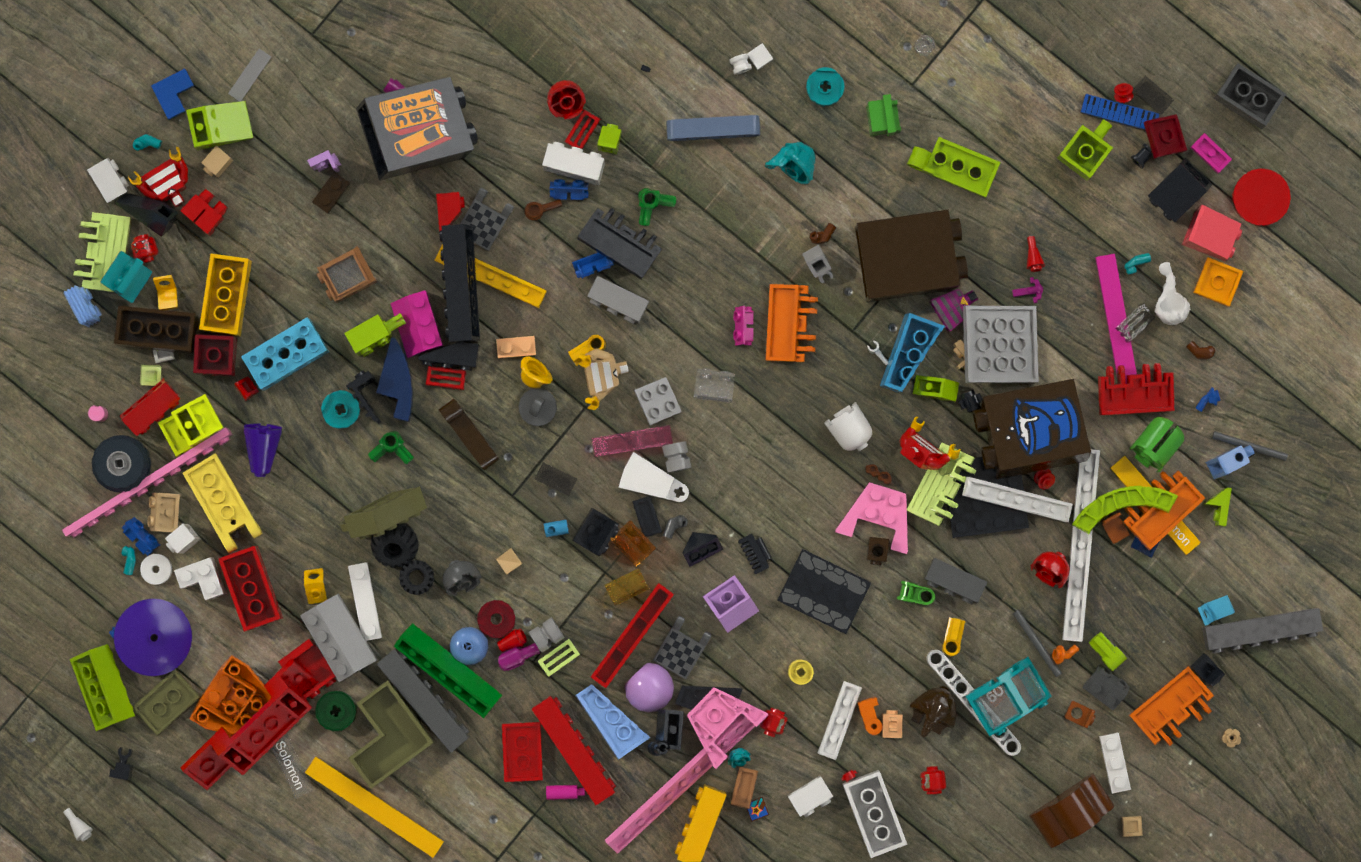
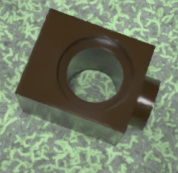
[866,537,889,565]

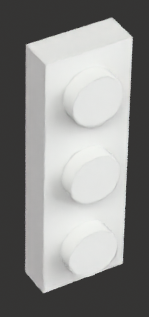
[1099,732,1131,794]

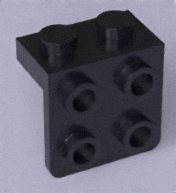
[572,508,619,557]

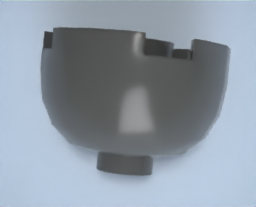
[443,560,482,596]

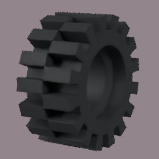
[399,560,435,595]

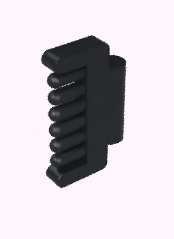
[738,534,772,574]

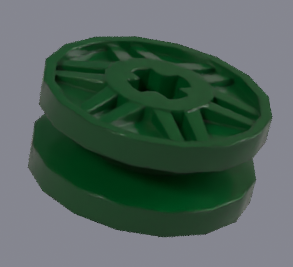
[315,691,357,731]

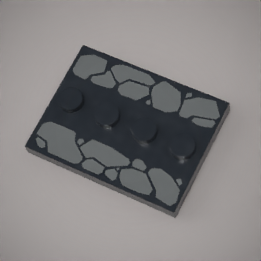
[777,549,871,634]

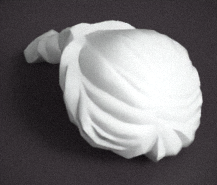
[1155,262,1191,325]

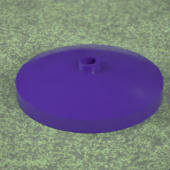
[113,599,192,676]

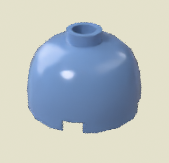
[450,627,488,665]

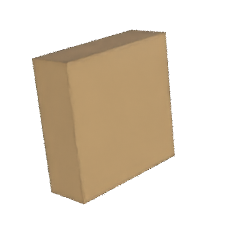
[1121,816,1143,837]

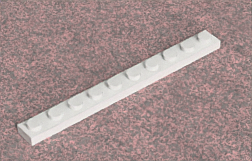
[1062,449,1100,642]

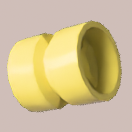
[788,659,814,685]

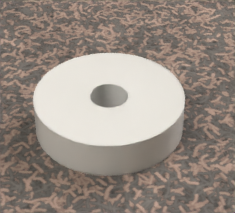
[140,554,172,585]

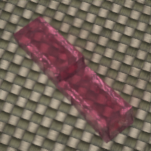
[591,425,673,457]

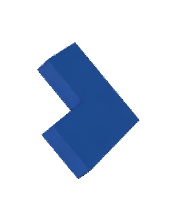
[151,69,194,120]

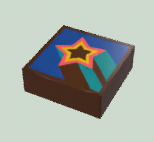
[747,797,769,822]

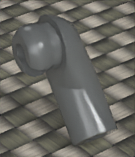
[663,515,688,539]

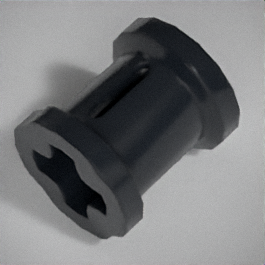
[1130,143,1154,169]

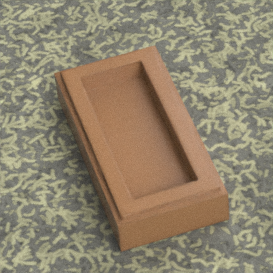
[731,767,758,809]

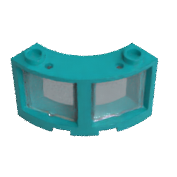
[966,657,1052,737]

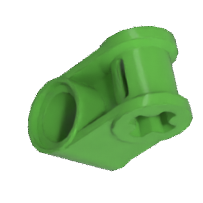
[897,580,935,605]

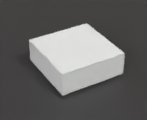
[747,43,773,70]

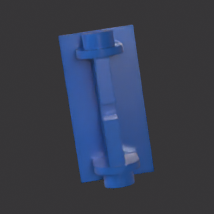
[550,179,589,200]
[572,253,613,279]
[122,517,160,556]

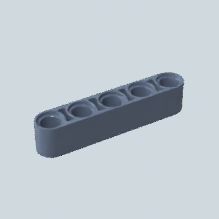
[666,115,761,141]

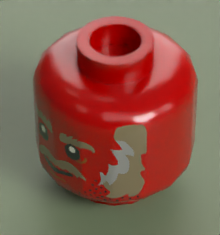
[760,708,788,737]
[920,766,946,795]

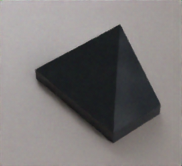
[682,532,723,567]

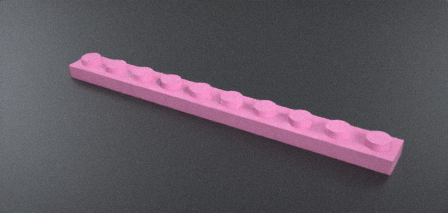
[62,428,232,538]
[605,714,755,854]

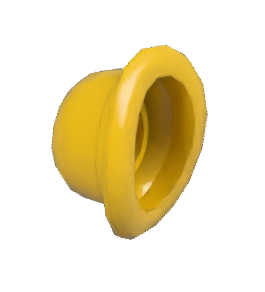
[521,356,553,389]

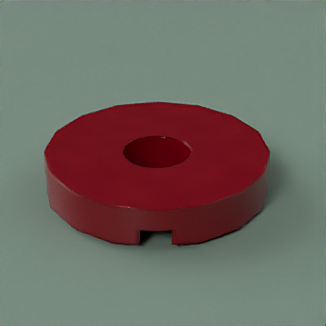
[477,600,516,638]

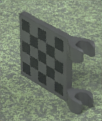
[460,188,514,251]
[653,616,711,680]

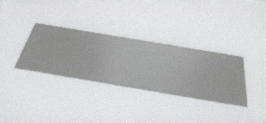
[228,48,271,101]

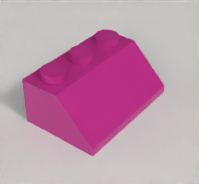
[390,290,444,358]

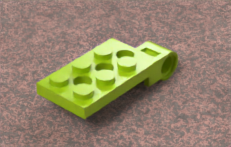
[907,137,1000,198]

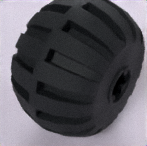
[370,523,419,568]

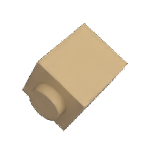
[201,145,233,178]

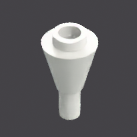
[63,808,93,841]

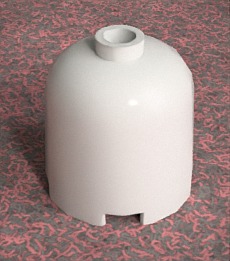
[824,402,872,451]

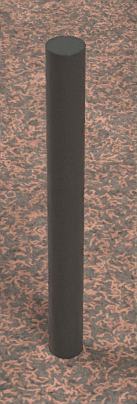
[1212,431,1288,461]
[1012,609,1062,677]

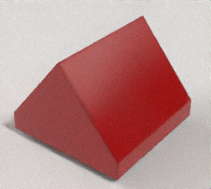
[234,376,259,402]

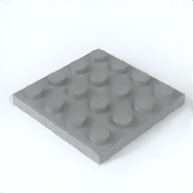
[963,306,1039,383]

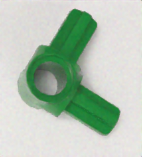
[638,188,676,226]
[368,431,414,464]

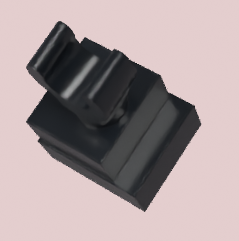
[109,747,133,780]

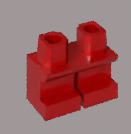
[180,189,228,236]

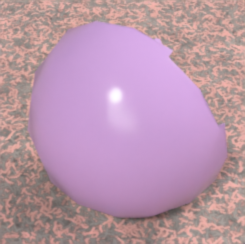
[624,663,674,713]

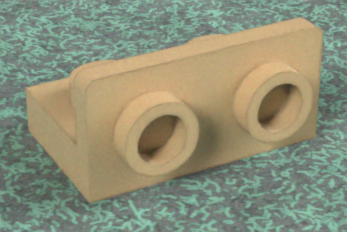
[147,493,180,532]

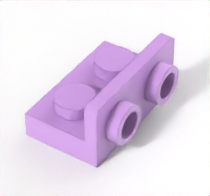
[307,150,341,173]

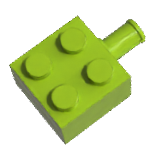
[1057,119,1113,181]
[344,313,406,357]

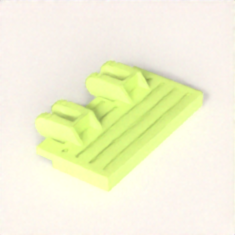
[74,212,131,292]
[907,443,976,526]

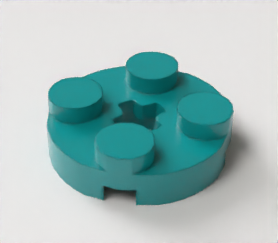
[806,67,845,106]
[321,390,360,429]

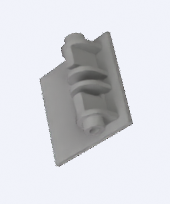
[634,377,682,425]

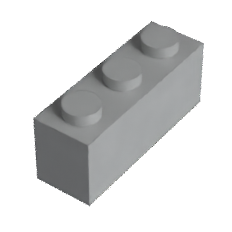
[587,276,649,324]

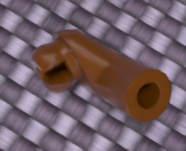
[809,223,837,244]
[1186,340,1215,359]

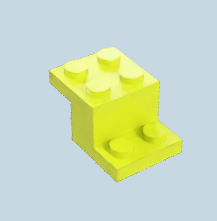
[158,394,224,457]

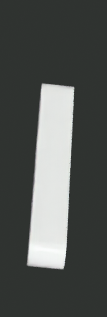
[926,650,1021,756]

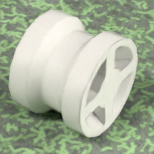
[730,54,752,75]

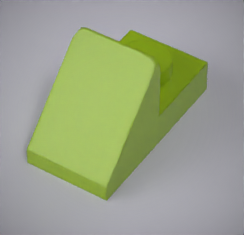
[1203,488,1232,527]

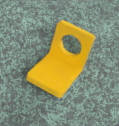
[153,275,178,310]
[304,568,327,604]

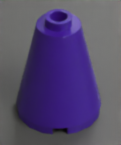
[243,423,282,477]

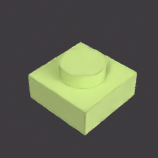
[140,365,162,386]

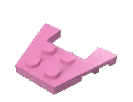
[835,482,908,554]
[687,688,768,769]

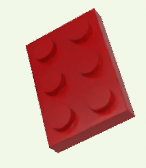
[502,722,543,782]

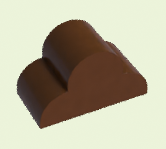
[1029,773,1115,848]

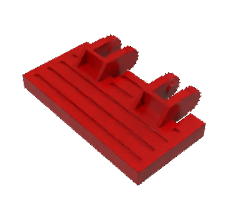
[1098,363,1175,415]

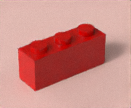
[120,378,180,436]

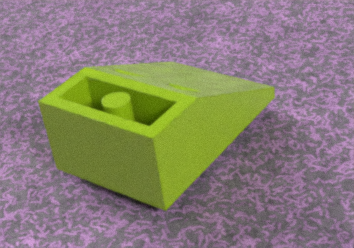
[186,101,254,151]

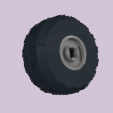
[91,435,151,493]

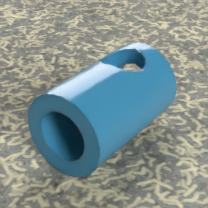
[544,520,569,537]

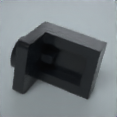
[1191,653,1225,687]

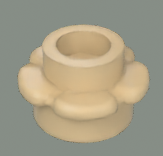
[1222,728,1241,748]

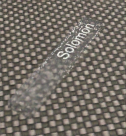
[272,733,314,799]

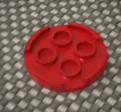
[1232,169,1291,226]

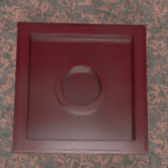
[1143,114,1187,159]

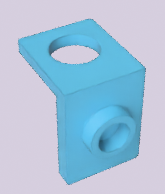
[1198,595,1235,626]

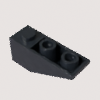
[115,193,178,237]
[418,342,480,371]

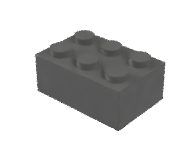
[1213,63,1286,129]

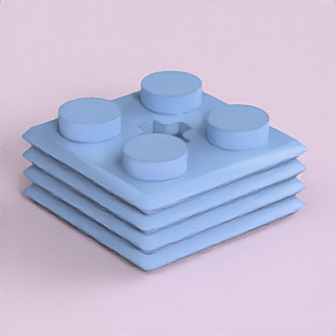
[64,285,102,327]

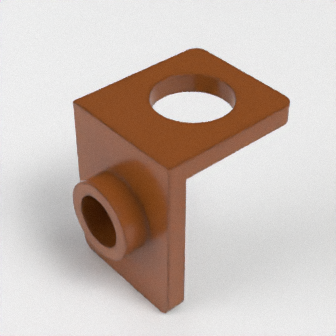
[1101,512,1129,544]
[1064,701,1096,728]

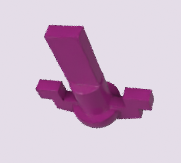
[1012,277,1043,303]

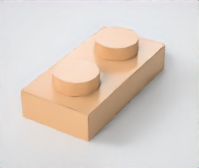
[496,336,536,359]

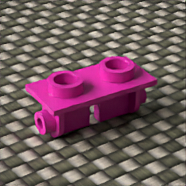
[733,306,754,346]

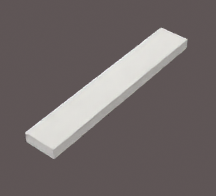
[962,477,1073,522]

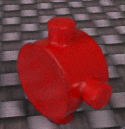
[841,769,857,782]

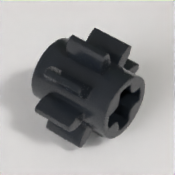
[958,390,982,413]

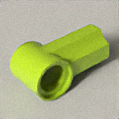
[1088,632,1127,671]

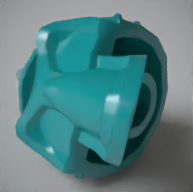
[765,142,816,184]

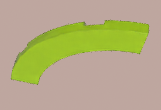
[1072,486,1178,534]

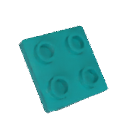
[100,251,152,303]

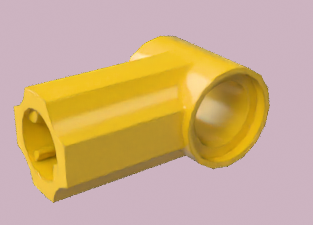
[568,335,606,366]
[942,617,965,657]

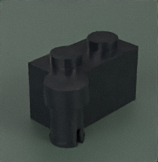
[648,709,684,756]

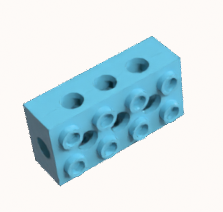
[241,317,329,391]

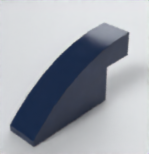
[376,337,413,422]

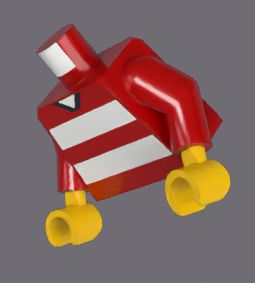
[128,147,188,207]
[900,417,961,470]

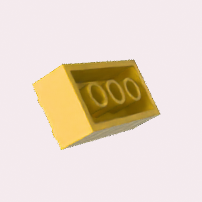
[199,253,252,337]
[675,784,727,862]

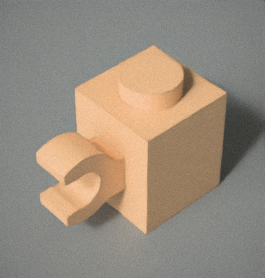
[881,710,903,738]

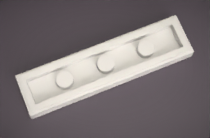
[818,681,862,760]

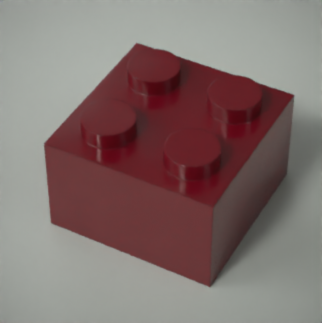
[193,335,237,376]

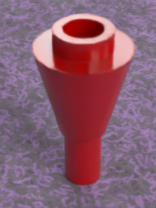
[1027,236,1045,272]

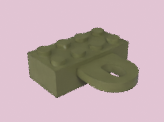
[339,486,427,540]

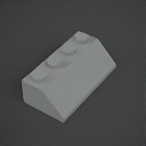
[300,594,377,682]

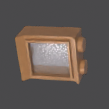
[317,246,377,303]

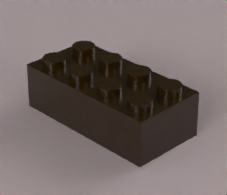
[114,306,198,354]

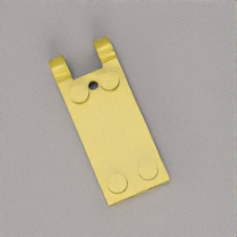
[183,453,263,554]

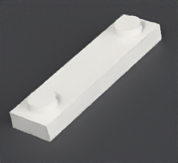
[348,562,382,641]

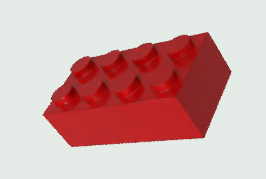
[218,546,283,632]

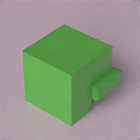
[866,94,901,136]

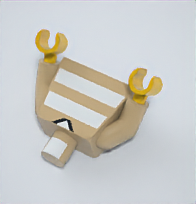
[578,349,628,410]

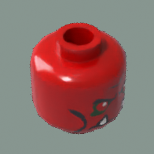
[131,234,159,264]

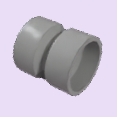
[662,441,692,473]
[529,617,565,652]

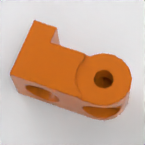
[857,697,883,735]

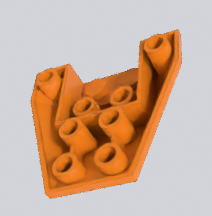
[189,655,272,735]

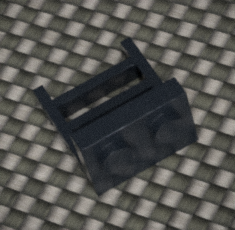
[346,370,381,424]

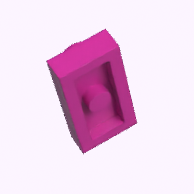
[1190,133,1232,174]

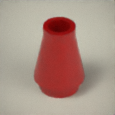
[497,628,527,652]

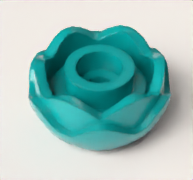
[728,748,751,768]

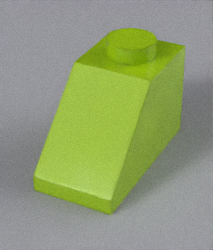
[597,124,622,155]
[913,375,960,402]

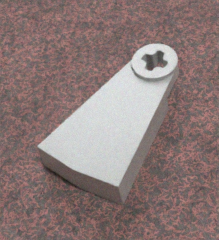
[619,452,689,502]

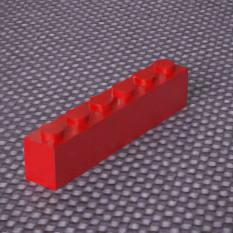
[591,583,674,688]
[532,696,616,805]

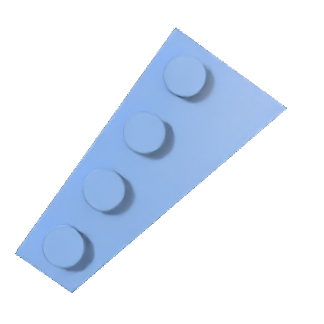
[575,684,651,759]

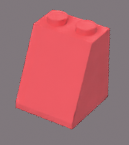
[1182,205,1242,261]

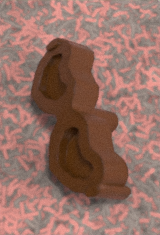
[865,464,892,484]

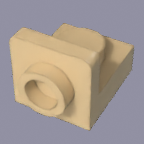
[953,339,965,370]

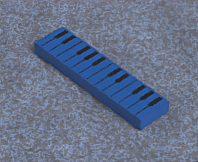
[1080,94,1159,131]

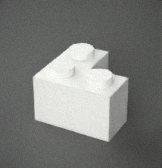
[174,557,227,600]

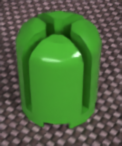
[1129,417,1184,472]

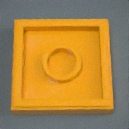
[1193,257,1244,307]

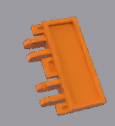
[766,284,818,362]
[1123,470,1205,550]

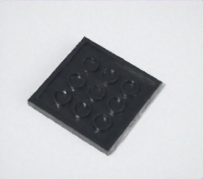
[947,457,1029,538]

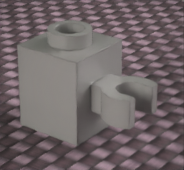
[802,245,833,283]

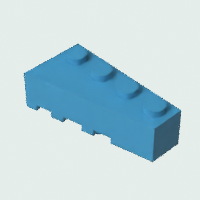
[880,313,945,393]

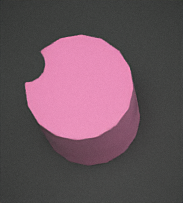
[88,405,108,422]

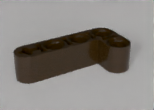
[438,398,499,471]

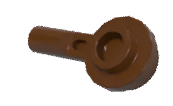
[524,199,562,221]

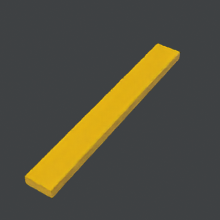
[305,756,444,858]

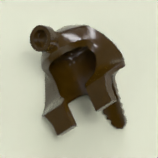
[910,686,957,737]

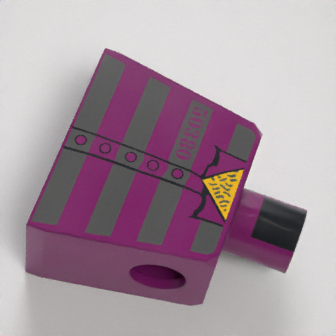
[929,289,978,333]

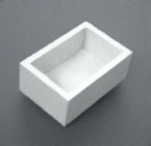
[542,142,605,186]

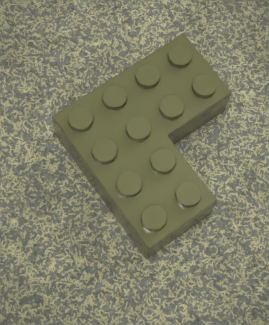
[348,680,435,789]

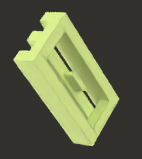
[538,639,580,677]

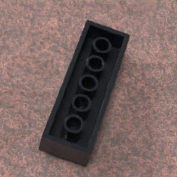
[439,224,480,342]

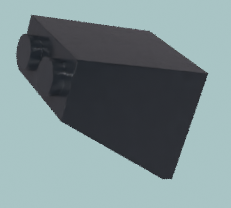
[1148,158,1213,222]

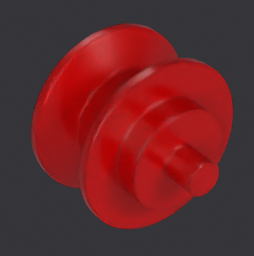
[1114,83,1134,103]
[1034,469,1055,489]

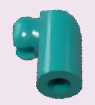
[132,134,162,151]
[1124,253,1151,275]
[121,546,136,575]

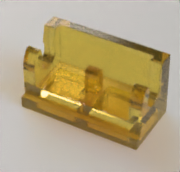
[604,568,649,606]

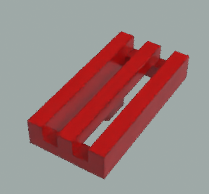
[564,109,601,149]
[426,366,466,390]

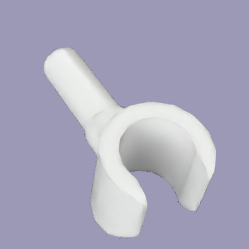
[868,341,888,365]

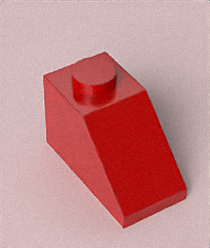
[436,192,465,232]

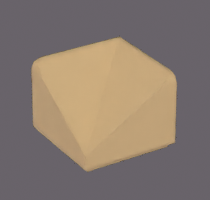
[496,548,523,575]

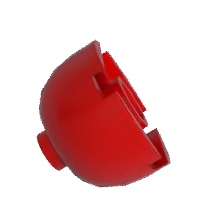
[547,80,586,119]
[1030,551,1070,588]

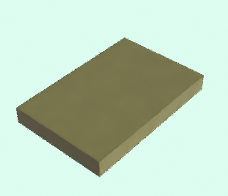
[133,669,201,736]

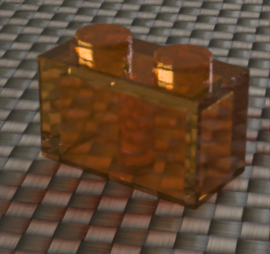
[610,520,656,567]

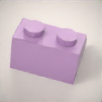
[703,575,759,633]

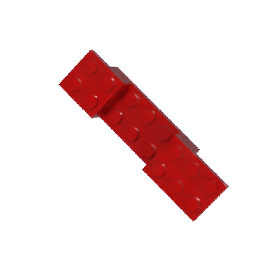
[180,659,317,790]

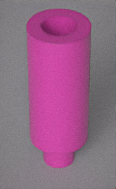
[546,785,585,800]

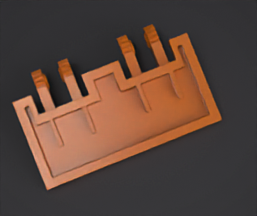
[1129,666,1214,746]

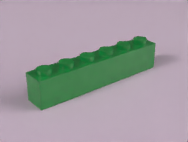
[394,623,502,719]

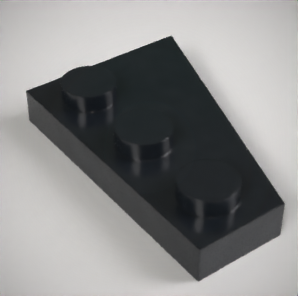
[675,685,743,710]

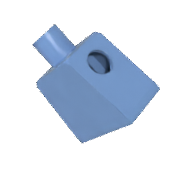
[1205,445,1255,479]

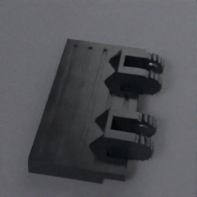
[577,208,662,280]

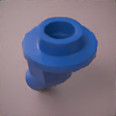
[1195,387,1220,412]

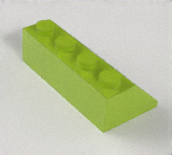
[70,644,135,731]

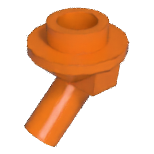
[1052,645,1079,665]

